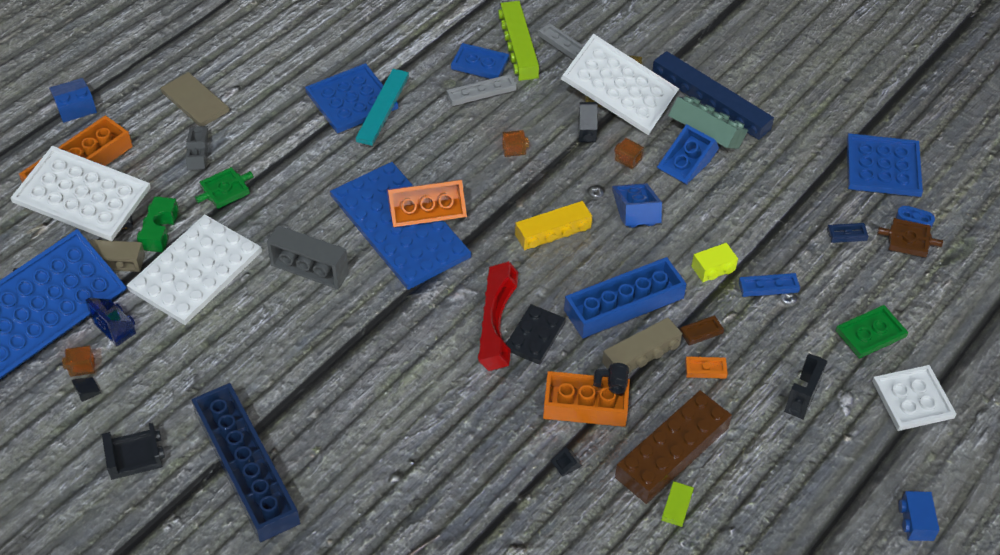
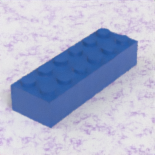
[564,257,687,339]

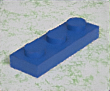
[739,273,800,297]

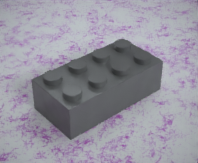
[267,225,349,290]

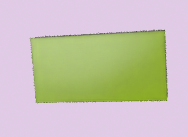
[661,481,694,527]

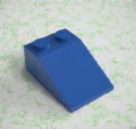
[49,78,97,123]
[657,124,719,185]
[612,183,662,227]

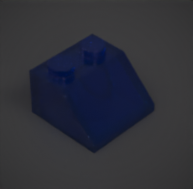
[85,298,136,347]

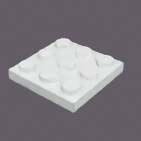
[872,365,956,431]

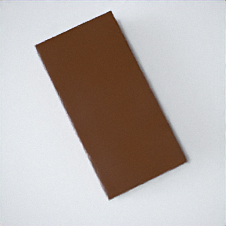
[680,315,724,346]

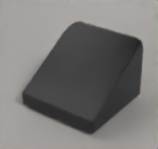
[71,377,101,402]
[551,447,583,476]

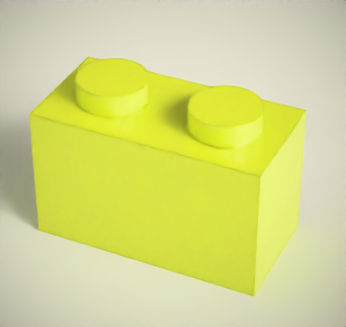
[691,243,738,282]

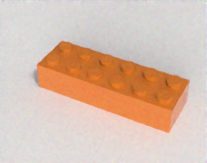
[19,115,133,183]

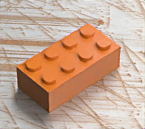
[543,371,630,427]

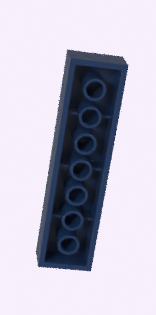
[191,383,301,543]

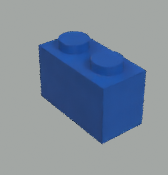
[899,491,940,541]

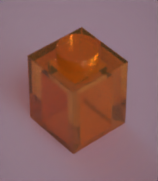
[502,130,529,157]
[614,138,644,170]
[62,345,95,377]

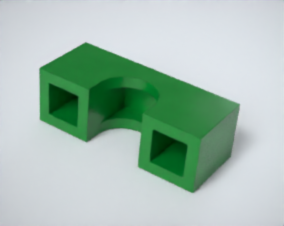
[137,196,179,252]

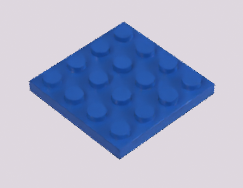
[305,63,398,134]
[847,133,923,197]

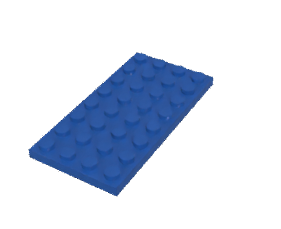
[330,162,471,290]
[0,229,127,379]

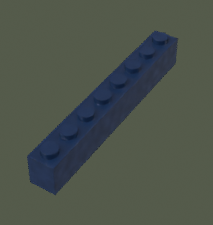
[652,51,774,140]

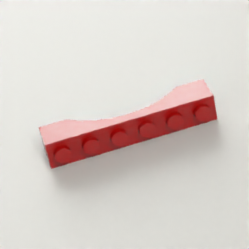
[478,261,519,371]

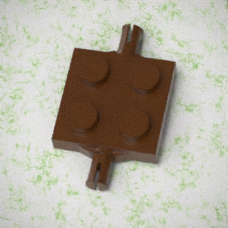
[877,218,943,258]

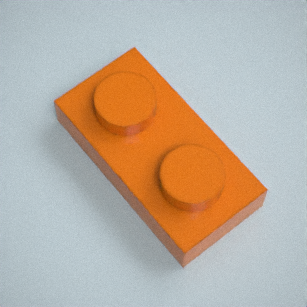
[685,356,728,379]

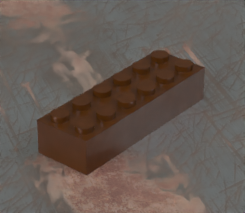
[615,390,732,504]

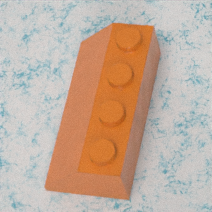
[387,179,467,227]

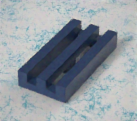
[827,223,869,243]

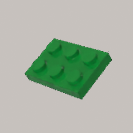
[835,305,908,359]

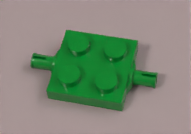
[195,167,254,209]

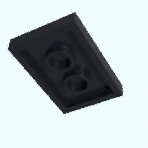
[506,304,566,365]

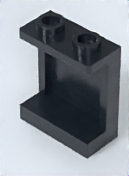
[784,353,828,420]
[102,422,165,480]

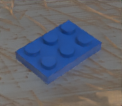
[451,43,509,79]

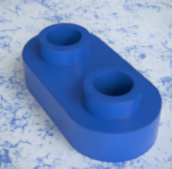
[896,206,935,227]

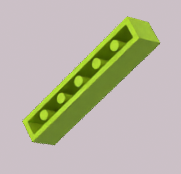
[498,1,539,81]

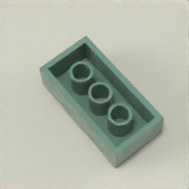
[668,95,748,149]

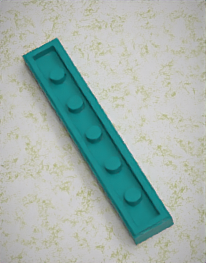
[356,69,409,146]

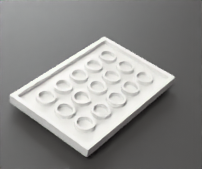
[561,34,679,135]
[11,146,151,241]
[126,214,262,325]

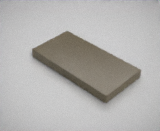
[160,72,229,126]

